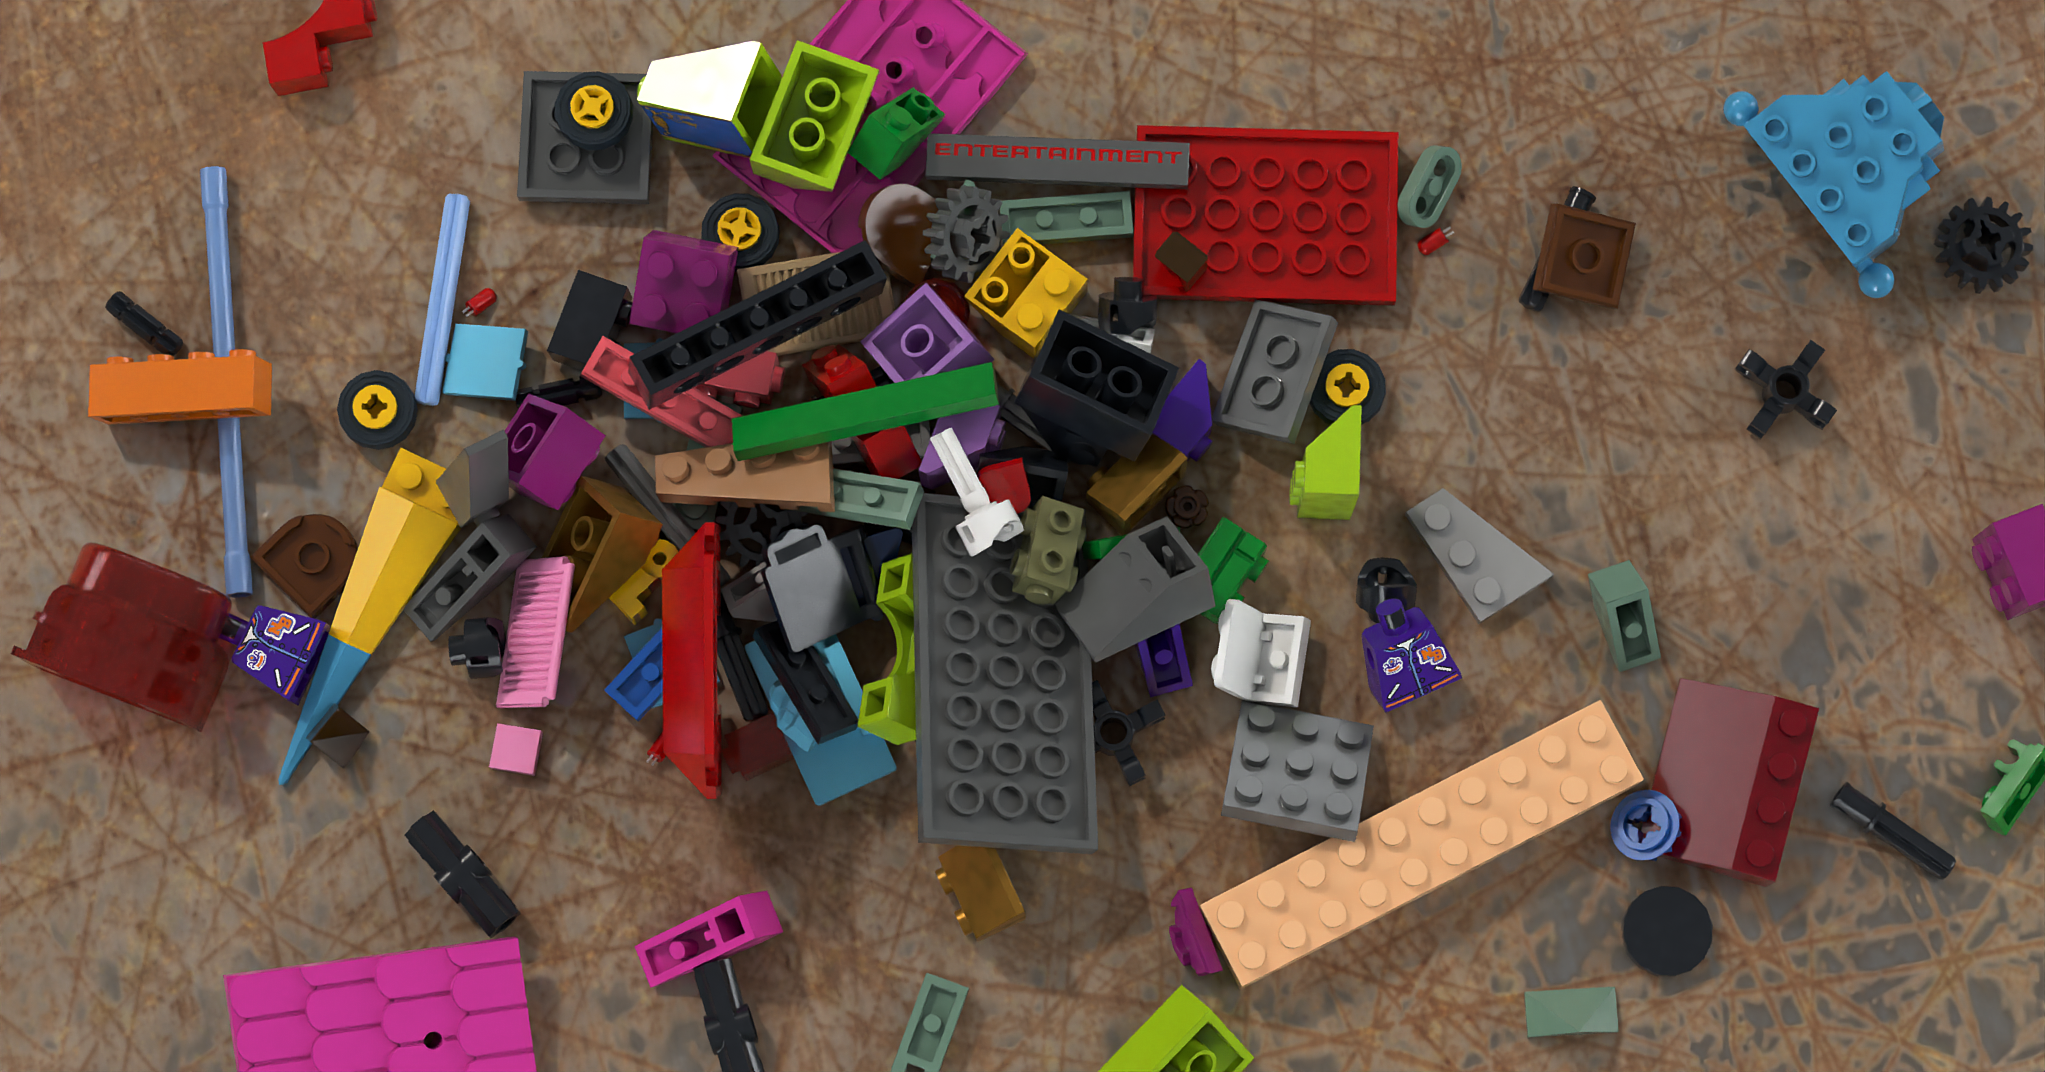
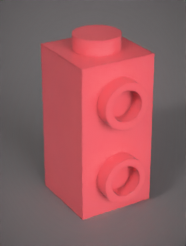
[694,351,785,408]

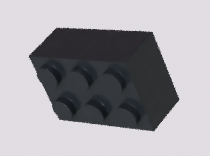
[1014,309,1179,462]

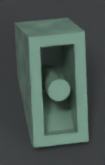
[1588,560,1661,672]

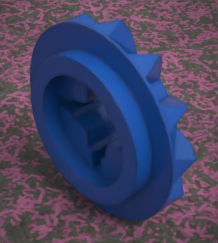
[1610,790,1682,862]

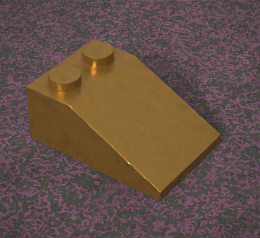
[542,475,663,633]

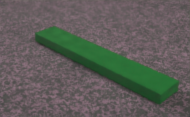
[732,362,999,461]

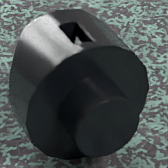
[1098,277,1158,335]
[1356,557,1417,623]
[448,617,506,679]

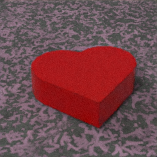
[977,458,1031,514]

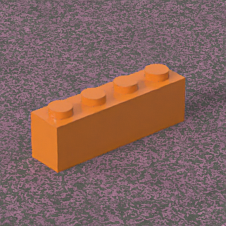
[88,349,272,425]

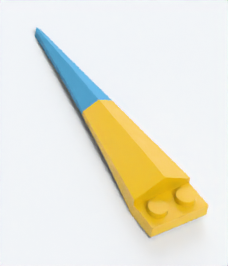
[278,447,461,785]

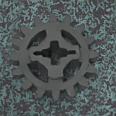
[923,185,1010,283]

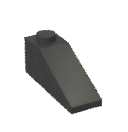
[436,430,509,528]
[403,514,537,642]

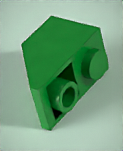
[848,87,946,180]

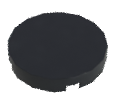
[1621,886,1713,976]

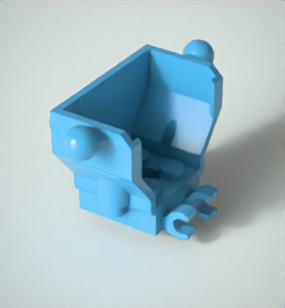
[1723,71,1944,298]

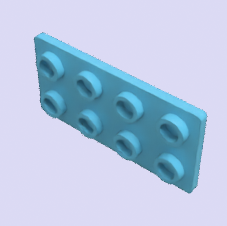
[745,634,897,806]

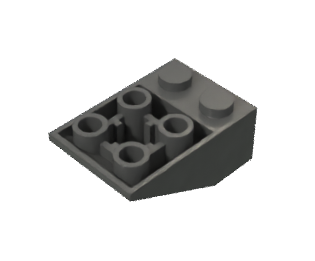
[1055,516,1216,663]

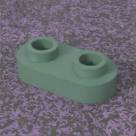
[1398,145,1462,228]

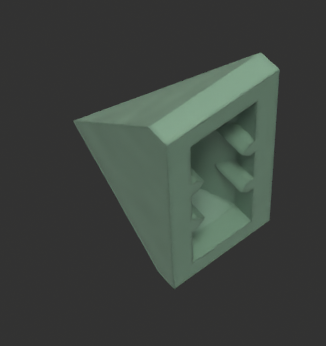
[1524,987,1619,1038]

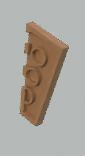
[655,441,835,512]

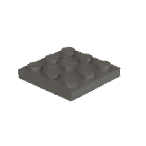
[517,71,653,204]
[1221,700,1374,842]

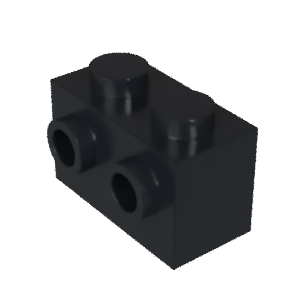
[547,270,633,371]

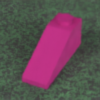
[635,890,783,988]

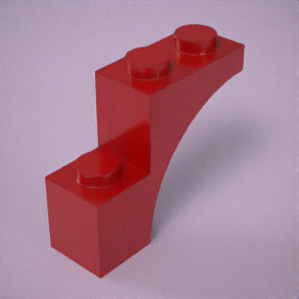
[263,0,377,96]
[802,344,922,479]

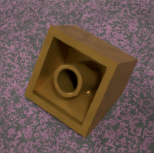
[1086,433,1188,535]
[935,845,1026,942]

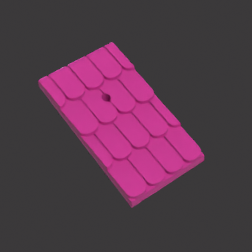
[712,0,1028,253]
[223,937,537,1072]

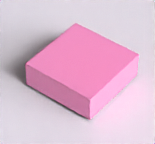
[489,723,543,776]

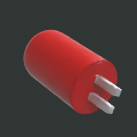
[1417,226,1454,255]
[462,288,497,317]
[646,731,666,766]

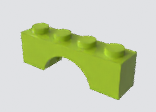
[857,553,916,745]

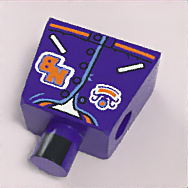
[1361,599,1462,713]
[218,605,331,706]

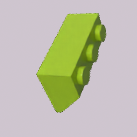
[749,40,879,192]
[1289,405,1362,520]
[1098,984,1254,1072]

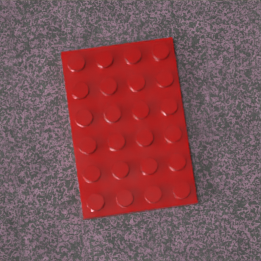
[1133,125,1399,306]

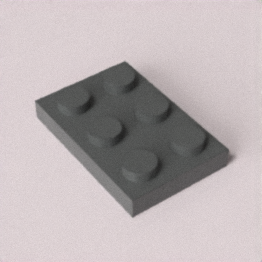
[1212,299,1338,444]

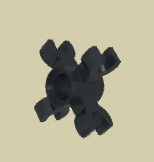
[1735,340,1837,440]
[1092,680,1166,787]

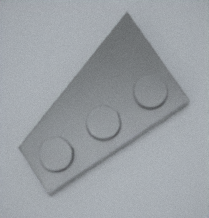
[1405,488,1554,624]

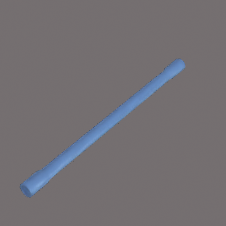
[200,166,253,598]

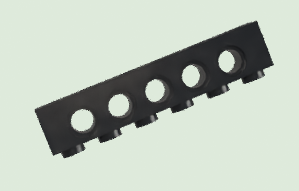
[628,240,887,410]

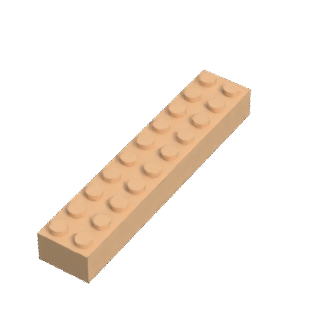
[1199,700,1644,990]

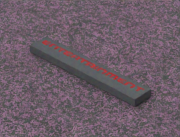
[925,133,1190,189]

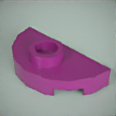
[1169,887,1223,976]

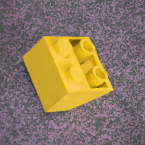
[964,228,1088,359]

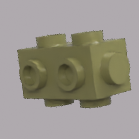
[1010,496,1086,605]

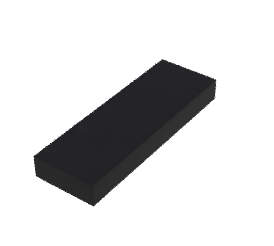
[753,621,858,745]

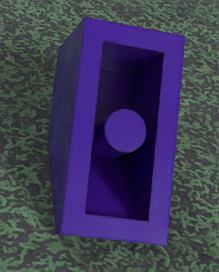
[1152,359,1213,462]
[1135,624,1193,698]

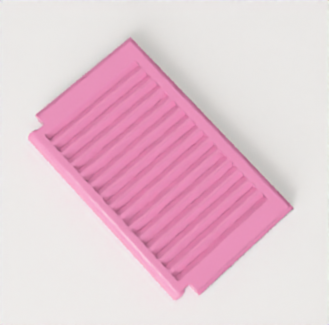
[496,556,575,708]

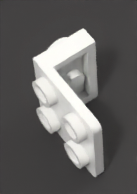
[1211,599,1311,707]

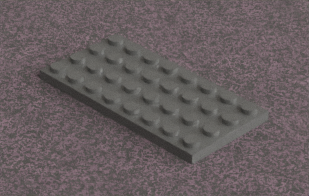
[912,493,1098,854]

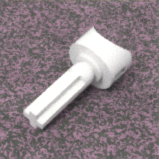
[930,428,1024,557]

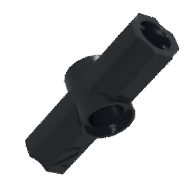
[404,810,521,938]
[693,958,764,1072]

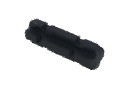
[105,291,183,356]
[516,376,602,409]

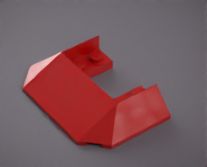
[662,522,722,799]

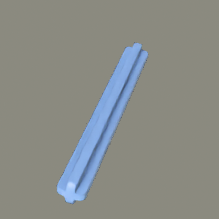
[414,194,470,406]

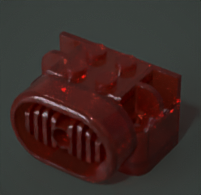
[11,542,232,732]

